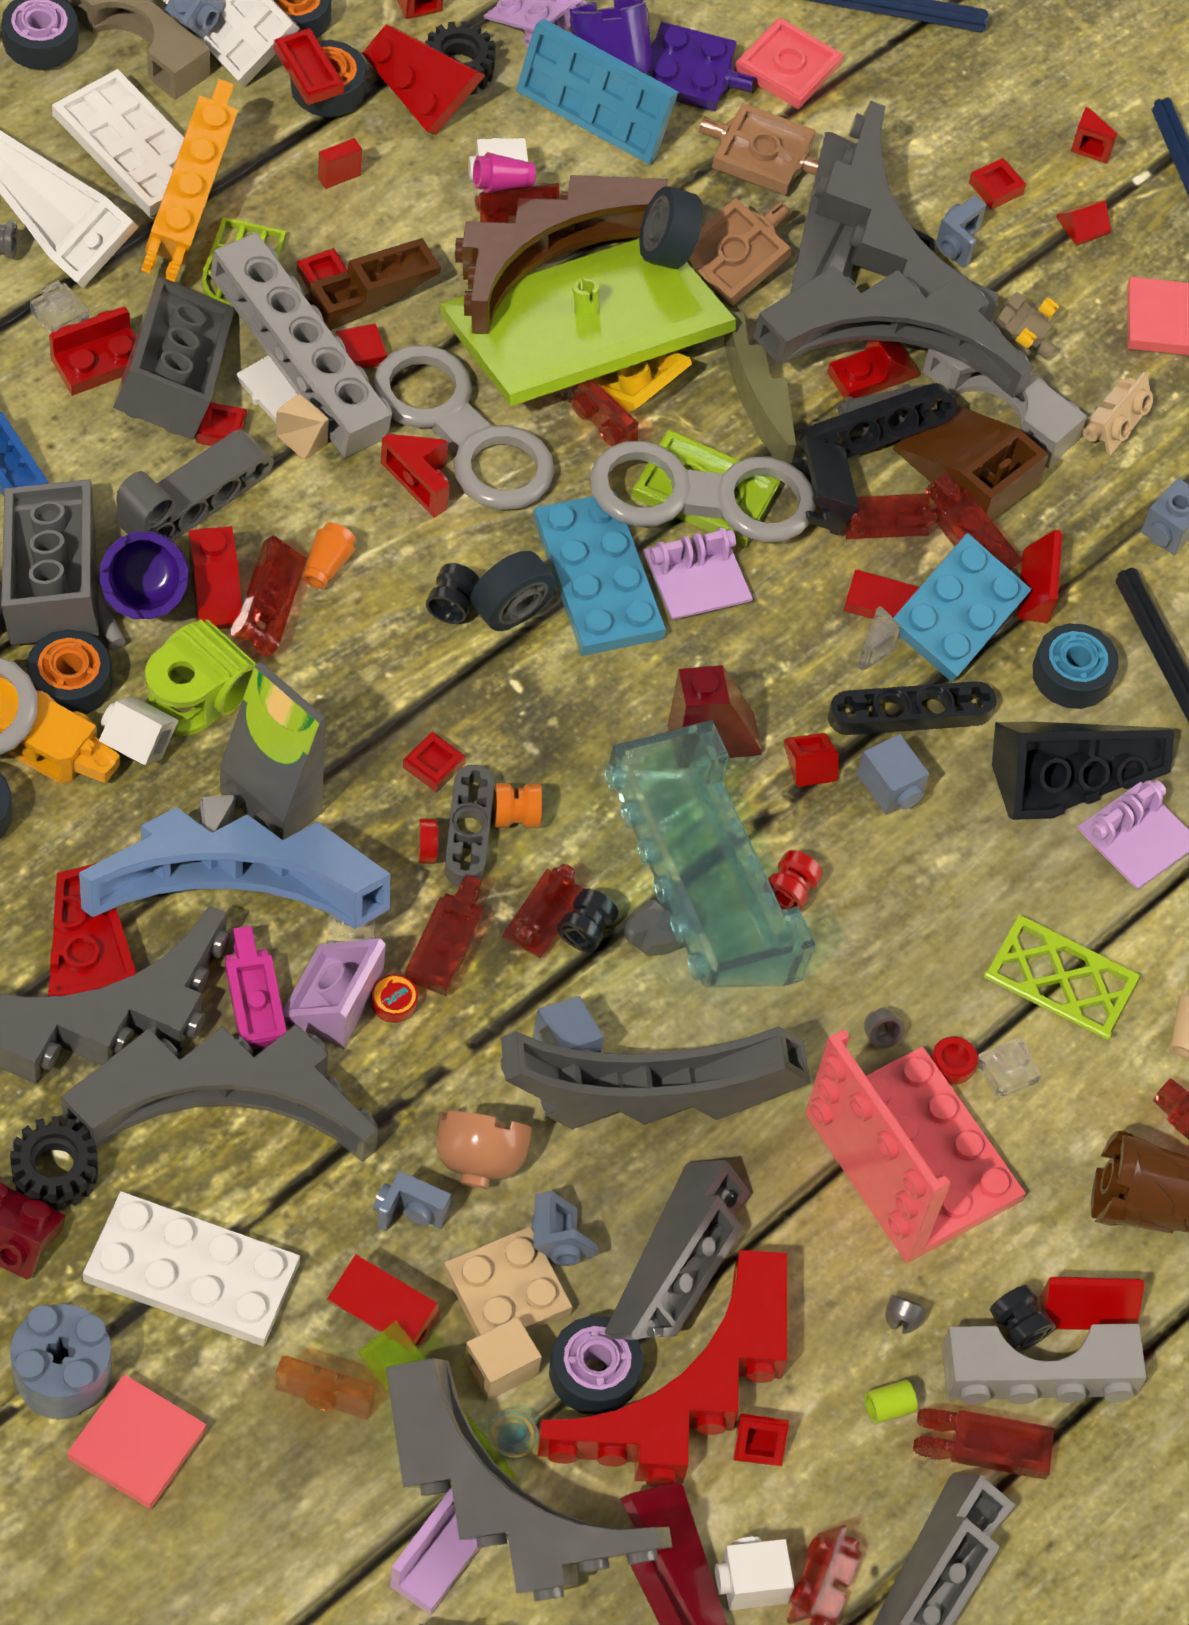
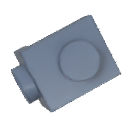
[935,195,986,268]
[532,1190,598,1266]

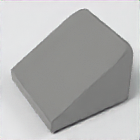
[200,795,236,833]

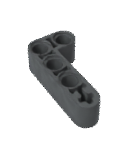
[116,429,274,541]

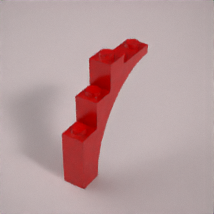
[537,1250,787,1487]

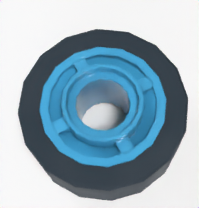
[1032,623,1118,709]

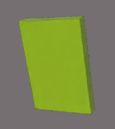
[631,429,782,548]

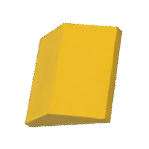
[576,352,692,416]

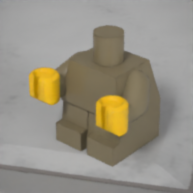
[993,291,1059,360]

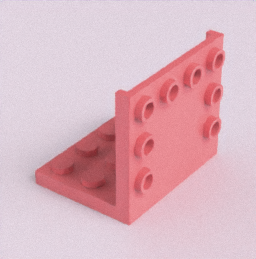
[805,1029,1026,1264]

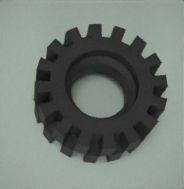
[425,21,496,95]
[10,1116,99,1211]

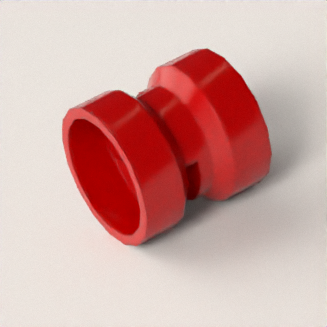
[762,850,823,913]

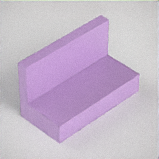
[390,1488,480,1615]

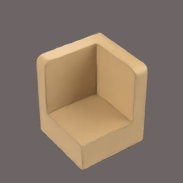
[464,1318,542,1401]

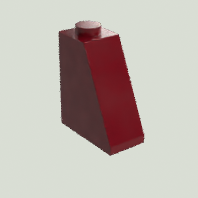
[667,665,762,763]

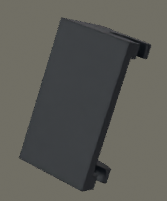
[793,435,859,535]

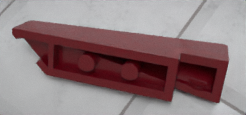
[620,1482,727,1625]

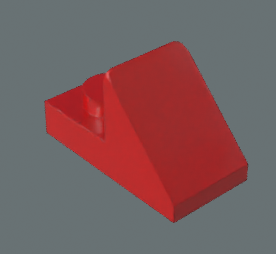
[827,340,919,399]
[380,434,450,518]

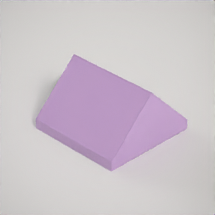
[283,938,386,1049]

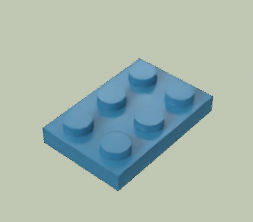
[887,533,1031,682]

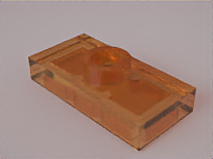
[275,1355,375,1420]

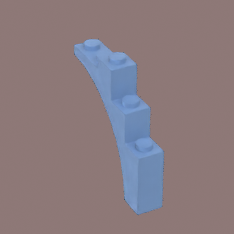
[79,807,390,929]

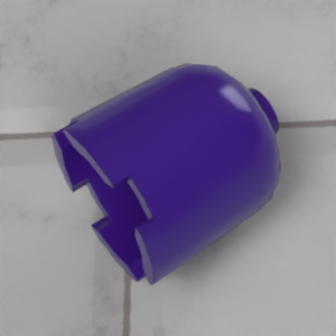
[569,0,652,74]
[100,531,188,619]

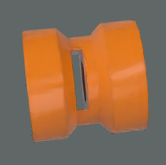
[494,783,542,828]

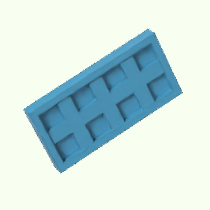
[516,18,678,164]
[533,492,666,656]

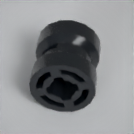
[426,563,480,624]
[557,889,619,952]
[990,1285,1056,1352]

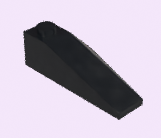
[992,721,1175,820]

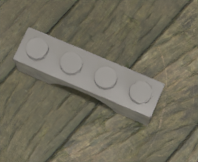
[922,348,1087,468]
[941,1324,1146,1405]

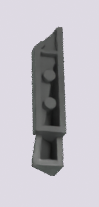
[604,1160,751,1340]
[873,1473,1015,1625]

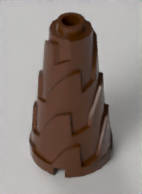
[1091,1131,1189,1234]

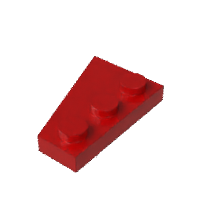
[362,24,486,135]
[48,863,137,996]

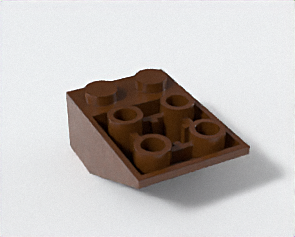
[893,405,1049,528]

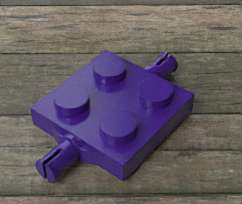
[647,21,755,112]

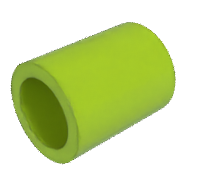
[864,1379,918,1424]

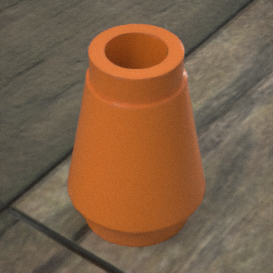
[302,522,356,589]

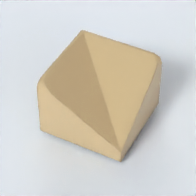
[276,394,328,460]

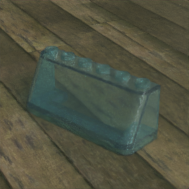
[604,720,816,988]

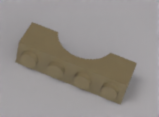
[66,0,210,100]

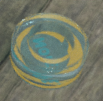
[487,1408,538,1461]

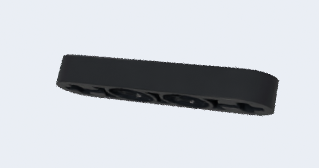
[800,383,957,458]
[828,681,997,735]

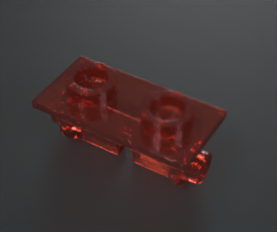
[474,183,560,223]
[846,493,935,539]
[502,864,585,959]
[786,1525,862,1625]

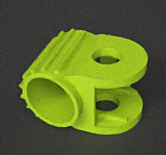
[145,619,256,736]

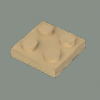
[443,1226,573,1336]

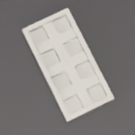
[163,0,300,86]
[52,69,215,217]
[83,1191,300,1347]

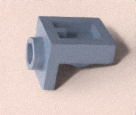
[163,0,225,39]
[373,1171,451,1232]

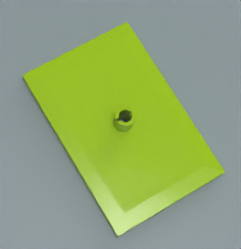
[440,238,736,407]

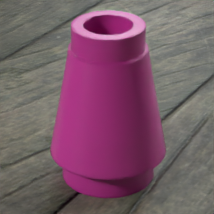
[473,152,536,193]

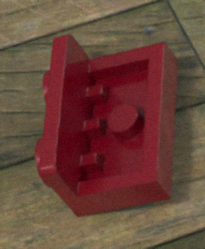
[0,1182,66,1279]

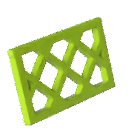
[983,914,1140,1040]

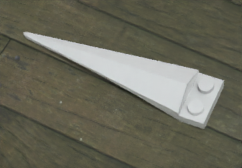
[0,130,138,288]

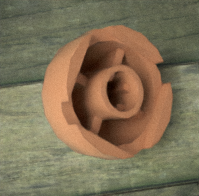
[436,1111,533,1189]

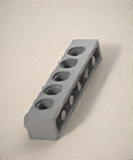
[210,232,392,458]

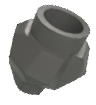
[624,900,692,956]

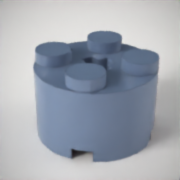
[10,1304,112,1419]

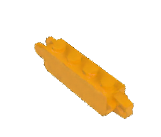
[141,79,238,283]
[0,678,120,783]

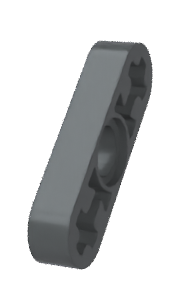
[444,765,494,888]

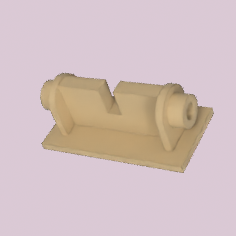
[1083,372,1153,456]

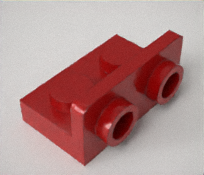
[49,306,136,396]

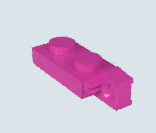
[225,926,287,1050]

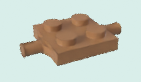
[699,103,819,195]
[687,198,792,306]

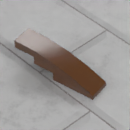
[304,238,441,331]

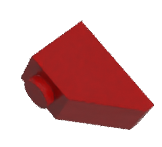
[189,526,243,630]

